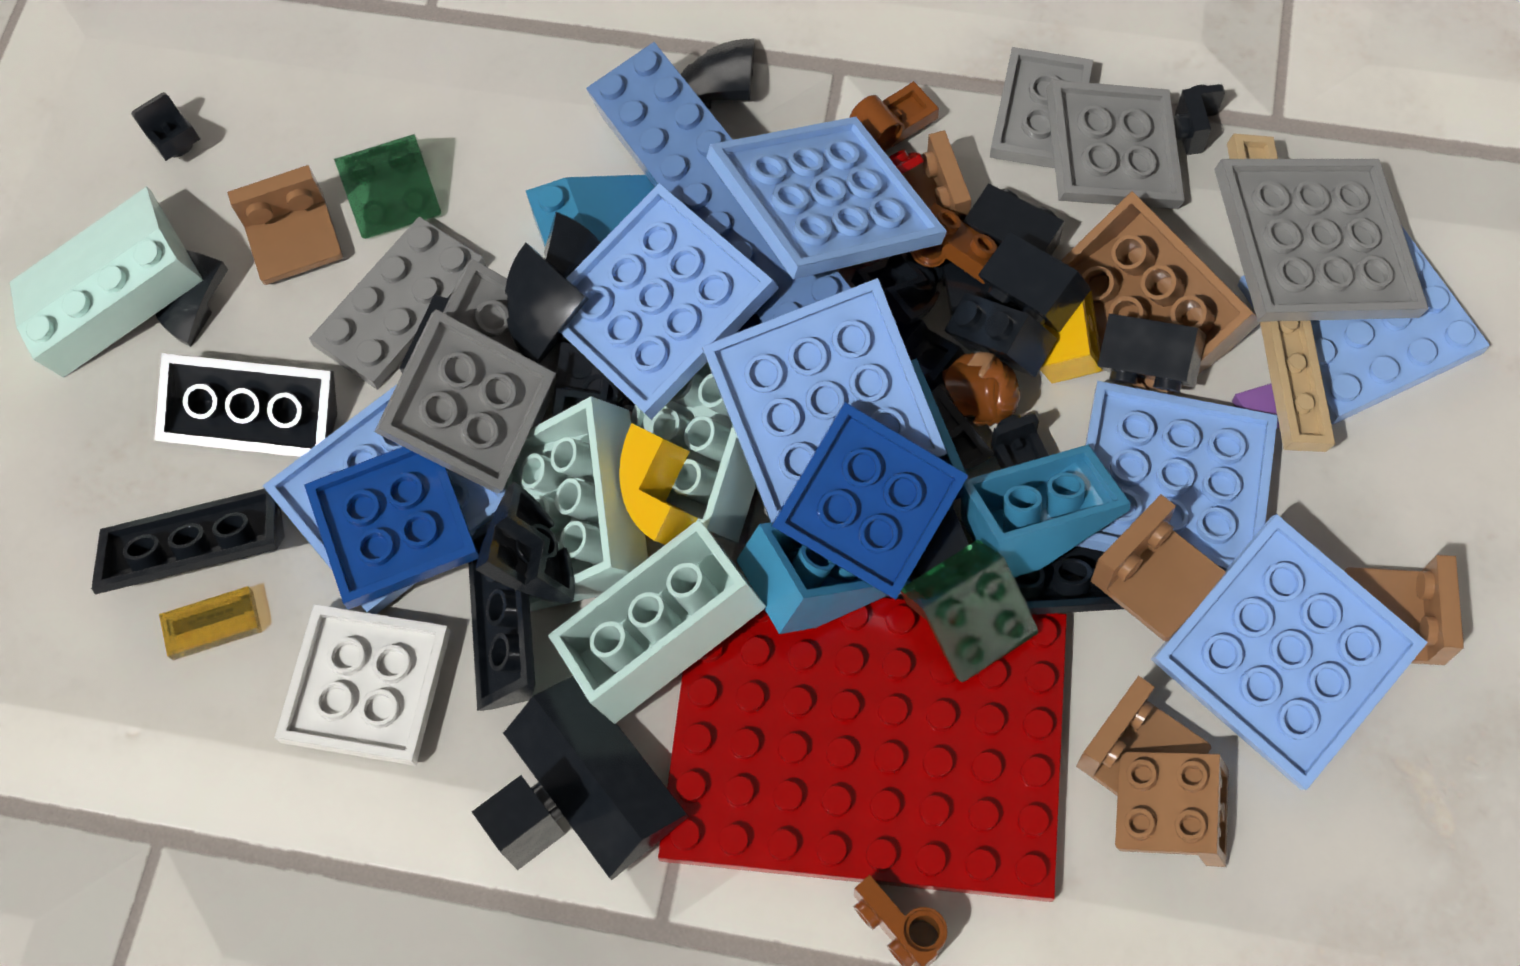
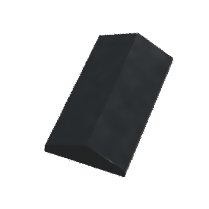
[155,353,338,456]
[91,488,285,595]
[468,520,536,711]
[973,544,1124,618]
[503,676,689,880]

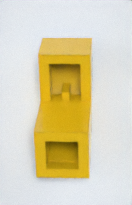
[619,423,698,545]

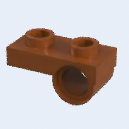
[850,81,939,152]
[910,202,999,284]
[853,875,948,966]

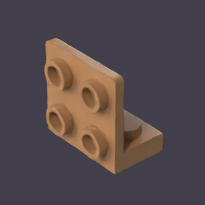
[902,130,971,221]
[227,165,343,285]
[1091,494,1225,641]
[1344,555,1464,665]
[1076,675,1211,796]
[1115,752,1229,867]

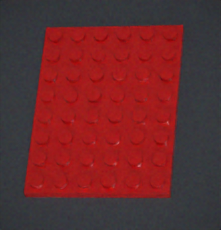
[658,598,1067,902]

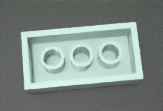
[548,519,766,724]

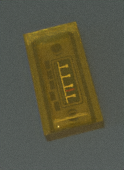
[159,586,262,660]

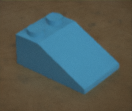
[526,175,655,247]
[961,444,1131,582]
[736,522,911,634]

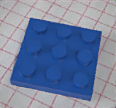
[771,402,969,600]
[304,447,479,610]

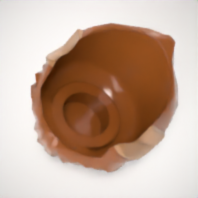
[942,352,1021,427]

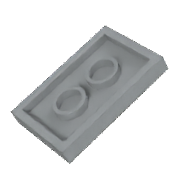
[990,47,1093,168]

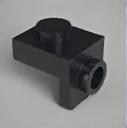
[1174,84,1225,155]
[131,92,200,161]
[990,413,1049,469]

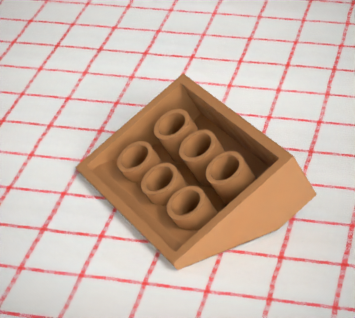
[1061,191,1260,395]

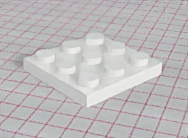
[274,604,451,766]

